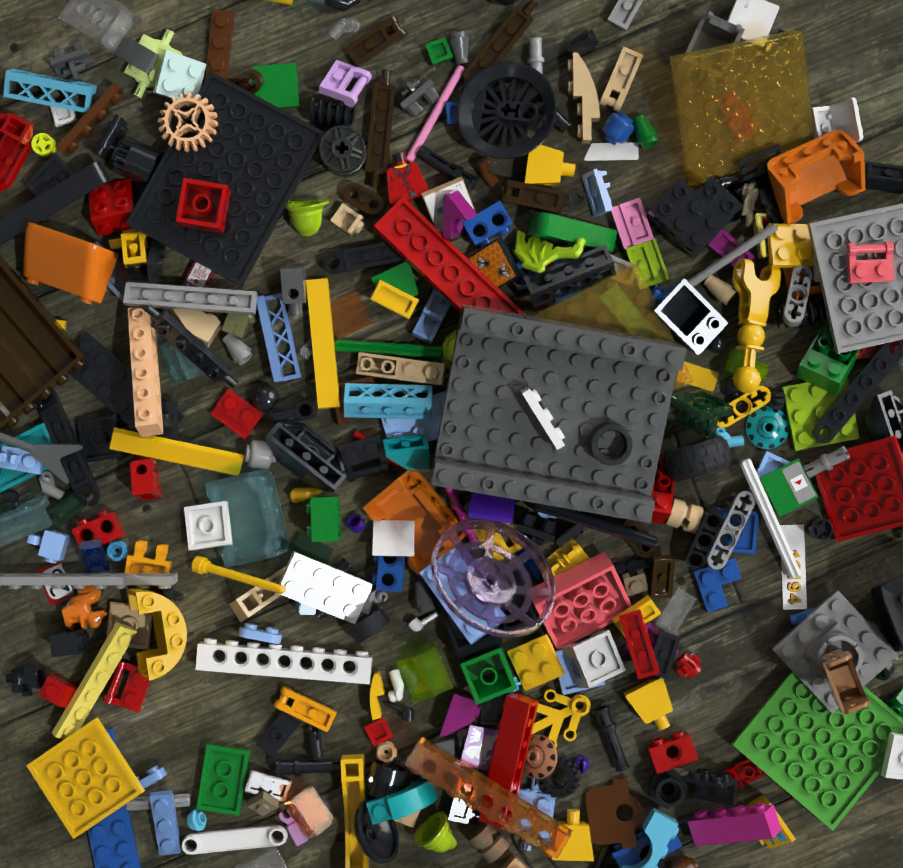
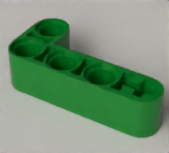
[527,212,618,253]

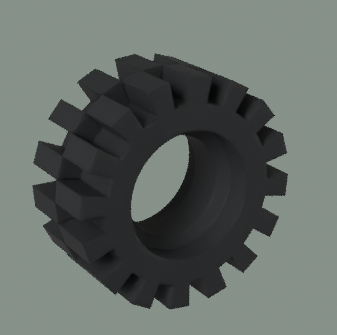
[539,756,581,798]

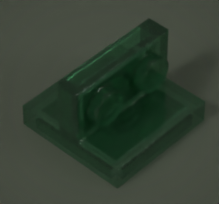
[670,389,733,439]

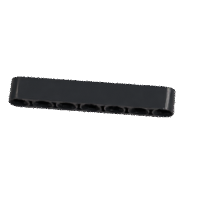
[0,160,111,246]

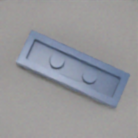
[149,790,182,856]

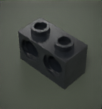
[49,628,90,657]

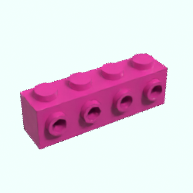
[687,803,781,846]

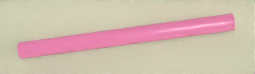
[406,65,465,163]

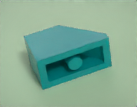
[382,434,430,471]

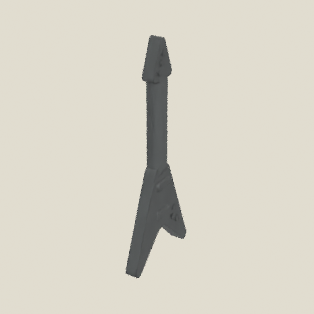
[0,432,83,484]

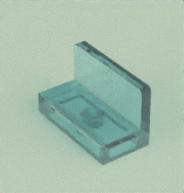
[159,341,205,386]

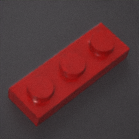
[619,609,660,680]

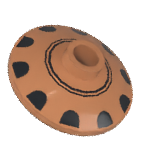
[523,735,557,779]

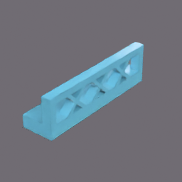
[3,68,97,113]
[344,383,432,419]

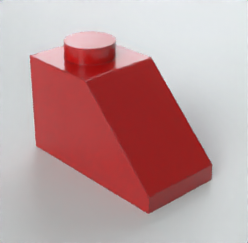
[38,673,79,708]

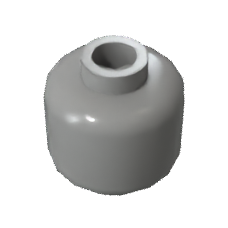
[244,440,276,470]

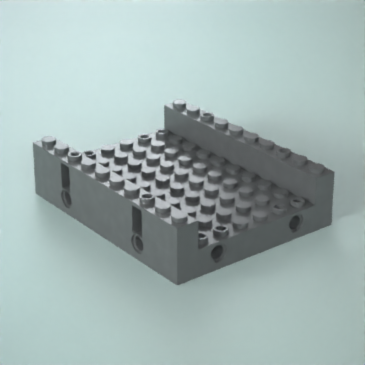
[430,304,687,523]

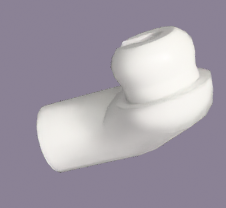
[388,669,404,702]

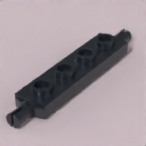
[144,304,238,389]

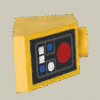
[121,232,147,268]

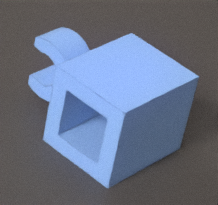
[27,529,71,563]

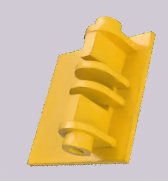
[539,539,590,579]

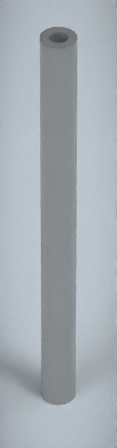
[687,223,778,287]

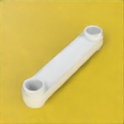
[182,824,288,855]

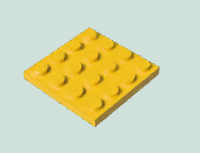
[26,717,145,839]

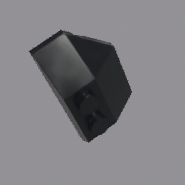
[865,390,903,456]
[265,422,347,492]

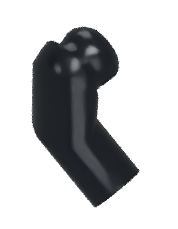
[328,0,361,11]

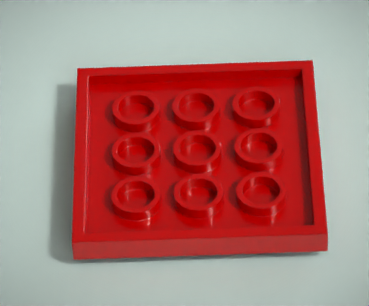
[810,435,903,542]

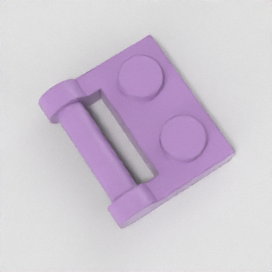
[319,60,372,107]

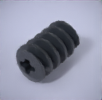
[309,94,357,127]
[776,298,824,329]

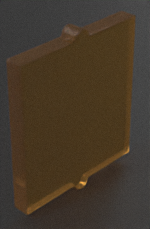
[331,291,372,340]

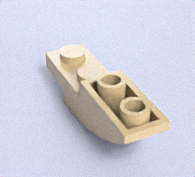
[568,53,600,144]
[356,352,447,386]

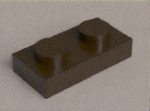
[648,555,675,598]

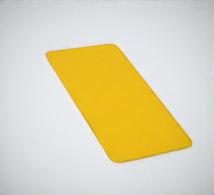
[675,361,719,392]

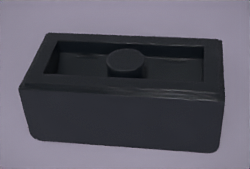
[865,162,903,194]

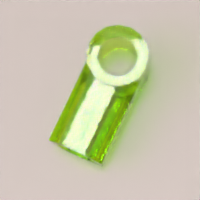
[723,349,770,383]

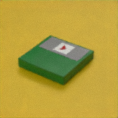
[759,458,818,517]

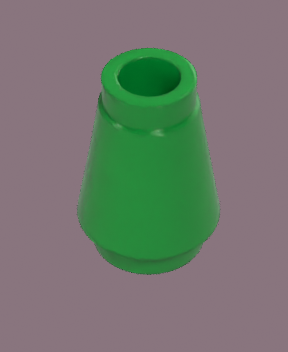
[633,115,658,149]

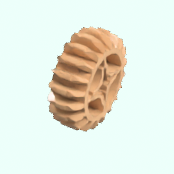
[158,92,218,152]

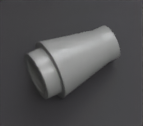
[222,333,253,365]

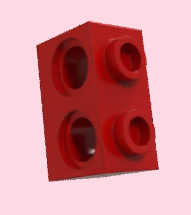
[71,510,126,553]

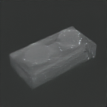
[655,587,697,635]

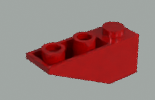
[651,453,674,525]

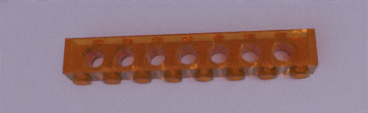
[405,737,573,859]

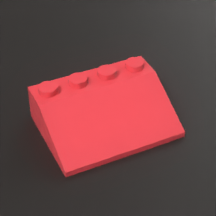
[527,551,632,650]

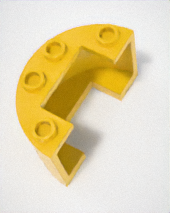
[126,588,187,681]

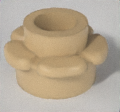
[376,741,397,763]

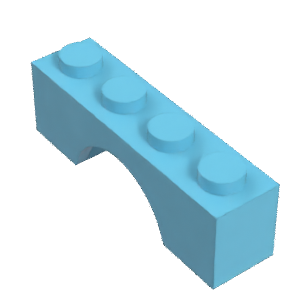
[620,807,679,868]

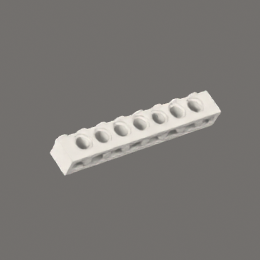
[196,638,373,684]

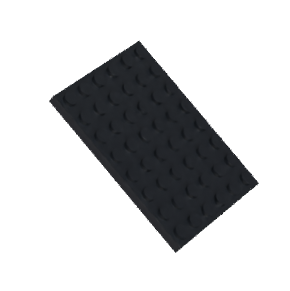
[126,72,325,287]

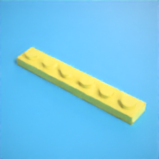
[52,622,137,739]

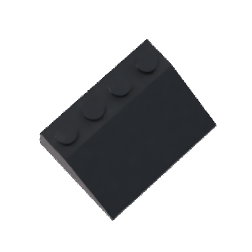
[436,564,542,662]

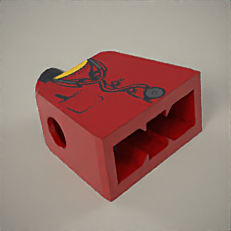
[387,152,429,207]
[130,455,162,501]

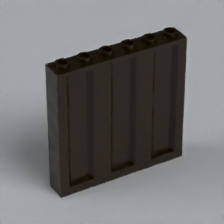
[0,258,88,432]

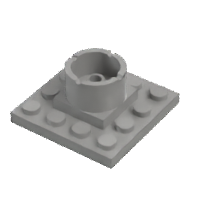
[772,590,899,714]

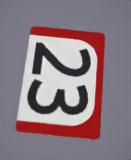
[36,561,75,605]

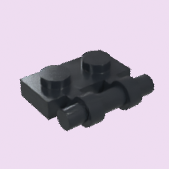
[94,114,128,161]

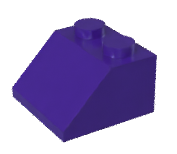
[468,492,515,524]

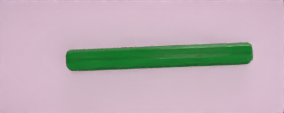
[335,340,442,358]

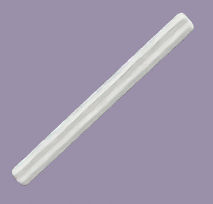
[740,459,801,579]

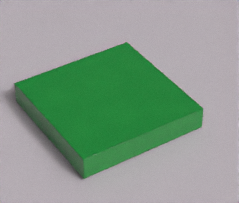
[253,63,300,109]

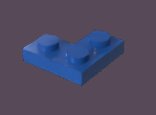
[693,557,742,613]

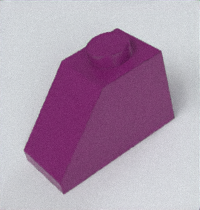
[440,691,482,736]

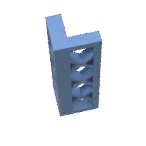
[257,293,302,383]

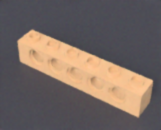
[128,306,163,437]

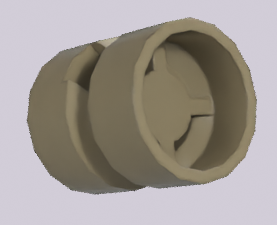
[468,823,509,864]

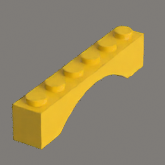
[341,754,369,868]

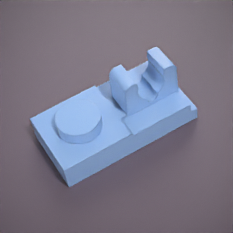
[582,169,613,217]
[0,445,43,474]

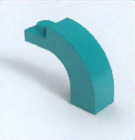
[366,778,438,825]

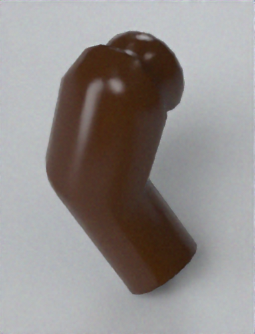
[476,156,500,188]

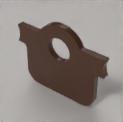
[585,776,643,850]

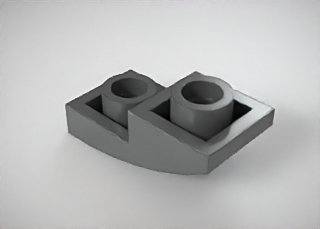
[114,36,159,74]

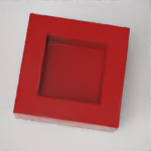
[364,716,393,747]

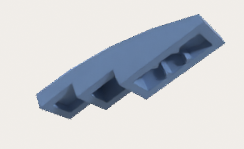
[412,288,451,344]

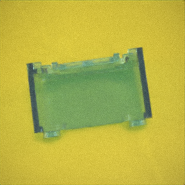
[205,469,290,568]

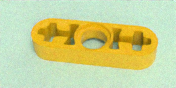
[712,386,771,428]

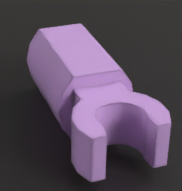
[279,806,309,846]

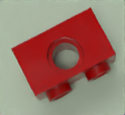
[646,730,698,774]

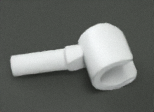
[409,611,439,631]

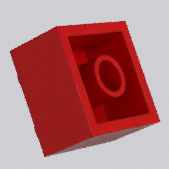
[176,178,231,234]

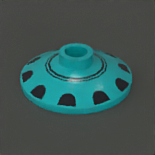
[745,406,789,449]

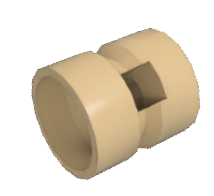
[665,498,703,534]

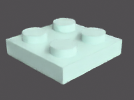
[153,50,207,100]

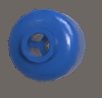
[602,111,634,145]

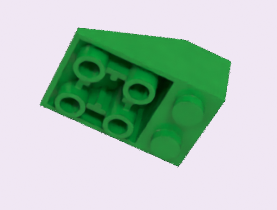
[797,317,861,396]

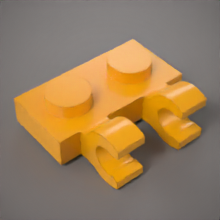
[125,540,172,573]

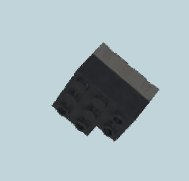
[646,176,744,259]

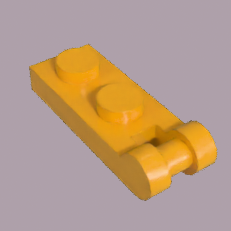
[273,686,337,732]

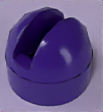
[346,514,366,533]
[572,755,589,774]

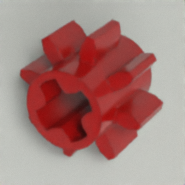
[675,652,702,679]

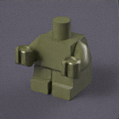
[222,313,259,338]

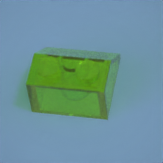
[396,645,454,702]

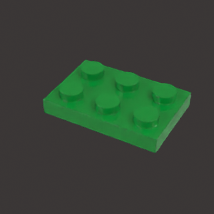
[196,743,250,816]

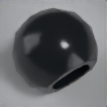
[252,385,280,413]

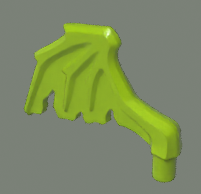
[513,230,586,273]

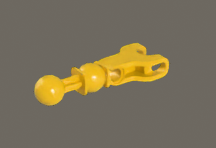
[732,258,781,393]

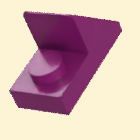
[443,189,476,239]

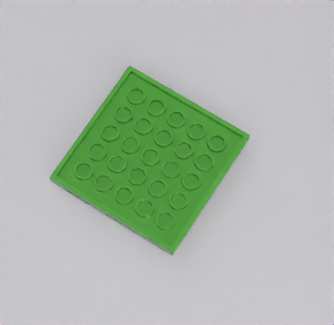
[731,670,903,831]

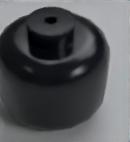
[721,375,742,399]

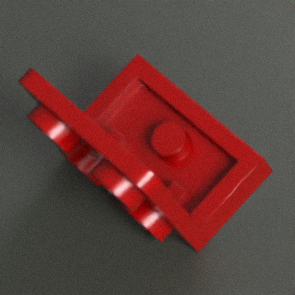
[89,179,134,236]

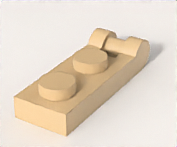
[599,47,643,112]

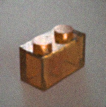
[285,785,336,838]

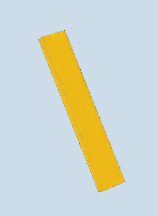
[306,278,341,410]
[109,427,244,476]

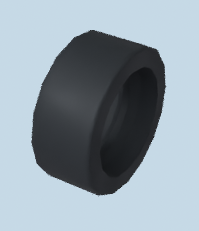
[589,422,633,466]
[348,608,391,645]

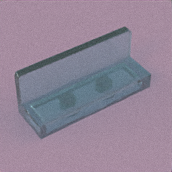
[0,496,52,547]

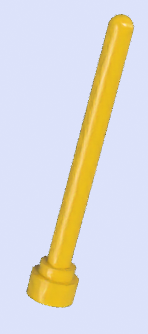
[192,555,286,594]

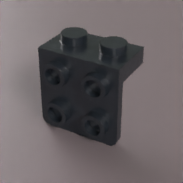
[114,239,166,284]

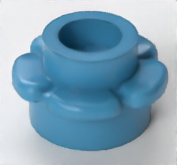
[106,540,128,561]

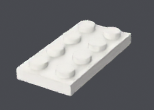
[278,551,373,624]

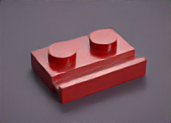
[210,388,264,439]

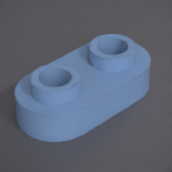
[136,765,167,788]

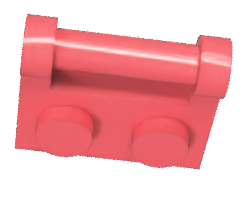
[846,241,894,284]

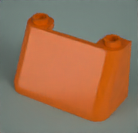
[767,130,865,226]
[23,222,119,305]
[363,470,466,575]

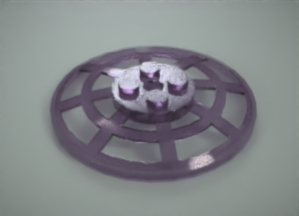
[431,519,556,638]

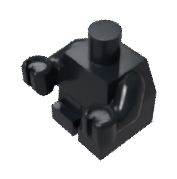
[6,664,45,697]

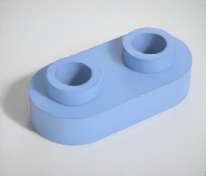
[238,623,282,644]

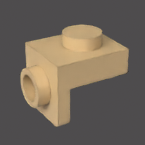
[330,203,365,237]

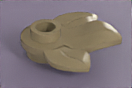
[741,183,759,227]

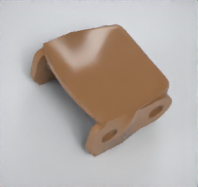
[820,650,871,715]

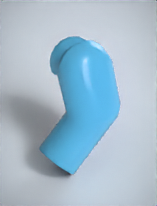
[713,427,744,448]

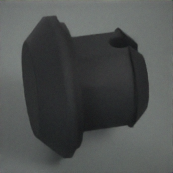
[768,391,786,410]

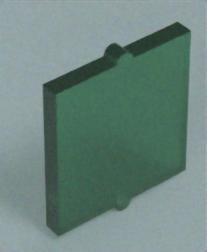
[284,532,334,566]

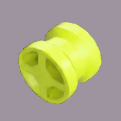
[31,133,57,157]

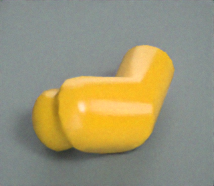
[290,487,322,503]

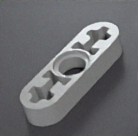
[783,265,812,327]

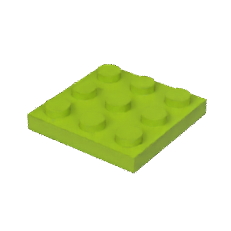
[781,377,860,451]

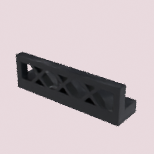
[524,245,616,307]

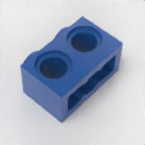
[463,201,513,248]
[372,556,406,592]

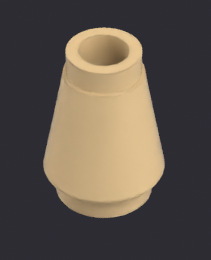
[703,275,737,305]

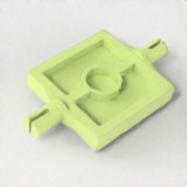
[124,29,183,99]

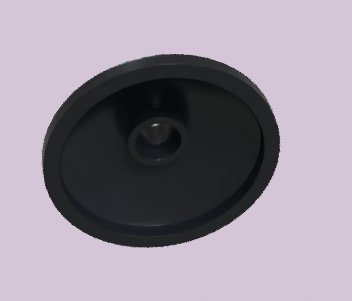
[354,798,399,865]

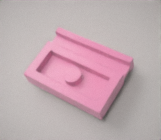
[610,198,654,250]

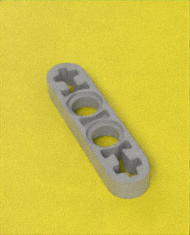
[706,491,756,570]

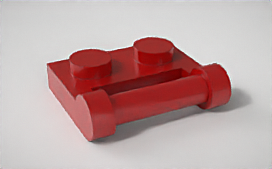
[102,659,151,713]

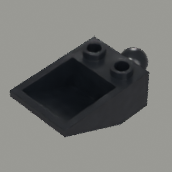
[653,278,728,355]

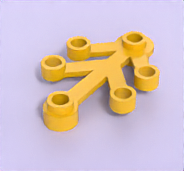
[532,688,591,747]

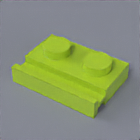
[625,239,669,290]

